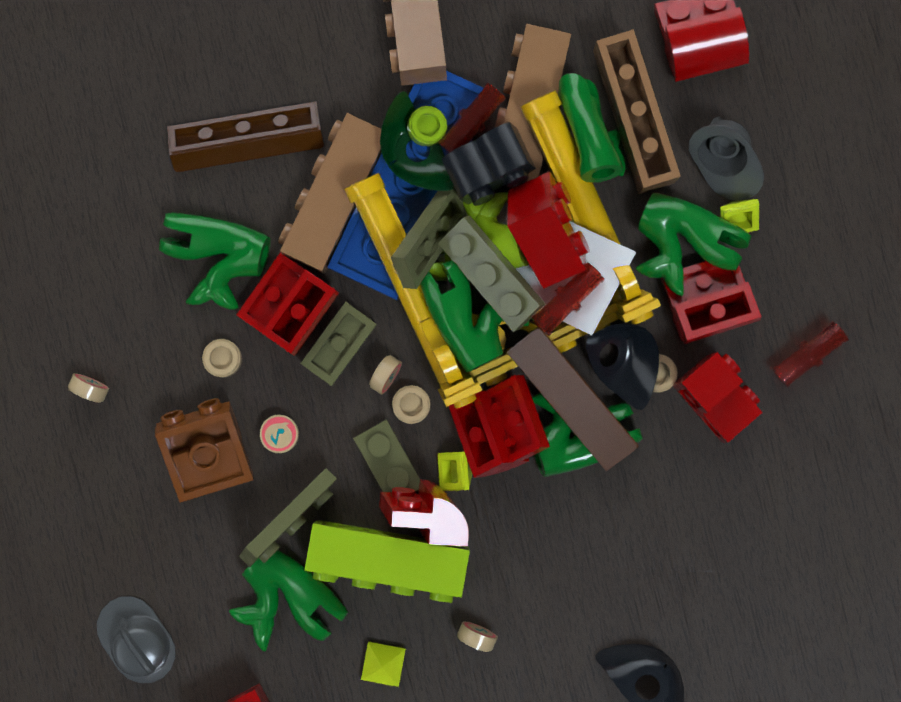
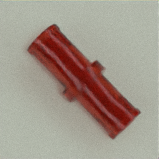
[438,83,506,153]
[531,262,605,336]
[772,321,849,388]

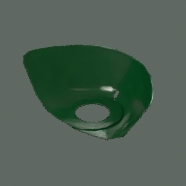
[380,91,454,191]

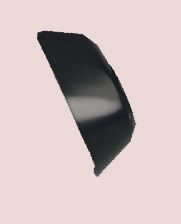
[586,324,659,410]
[595,644,685,702]

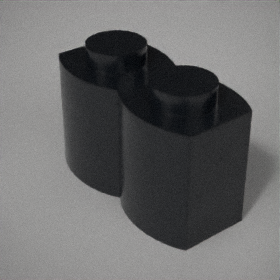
[442,122,536,206]

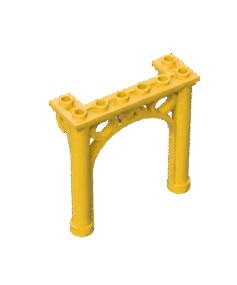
[344,90,661,408]

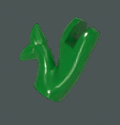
[558,73,625,182]
[636,193,752,296]
[159,212,271,310]
[420,260,530,373]
[532,392,643,477]
[229,549,349,652]

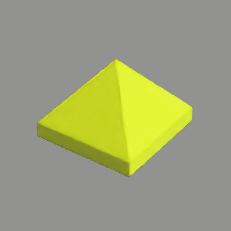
[720,199,759,232]
[438,451,472,491]
[361,641,406,687]

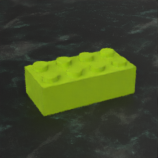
[304,520,470,603]

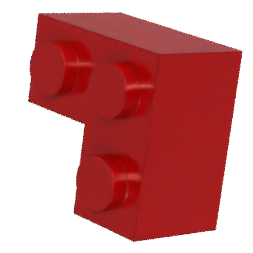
[507,171,590,289]
[673,352,763,443]

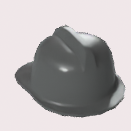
[689,116,764,201]
[97,596,176,683]

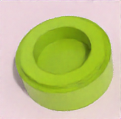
[407,106,447,146]

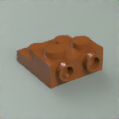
[155,398,254,503]

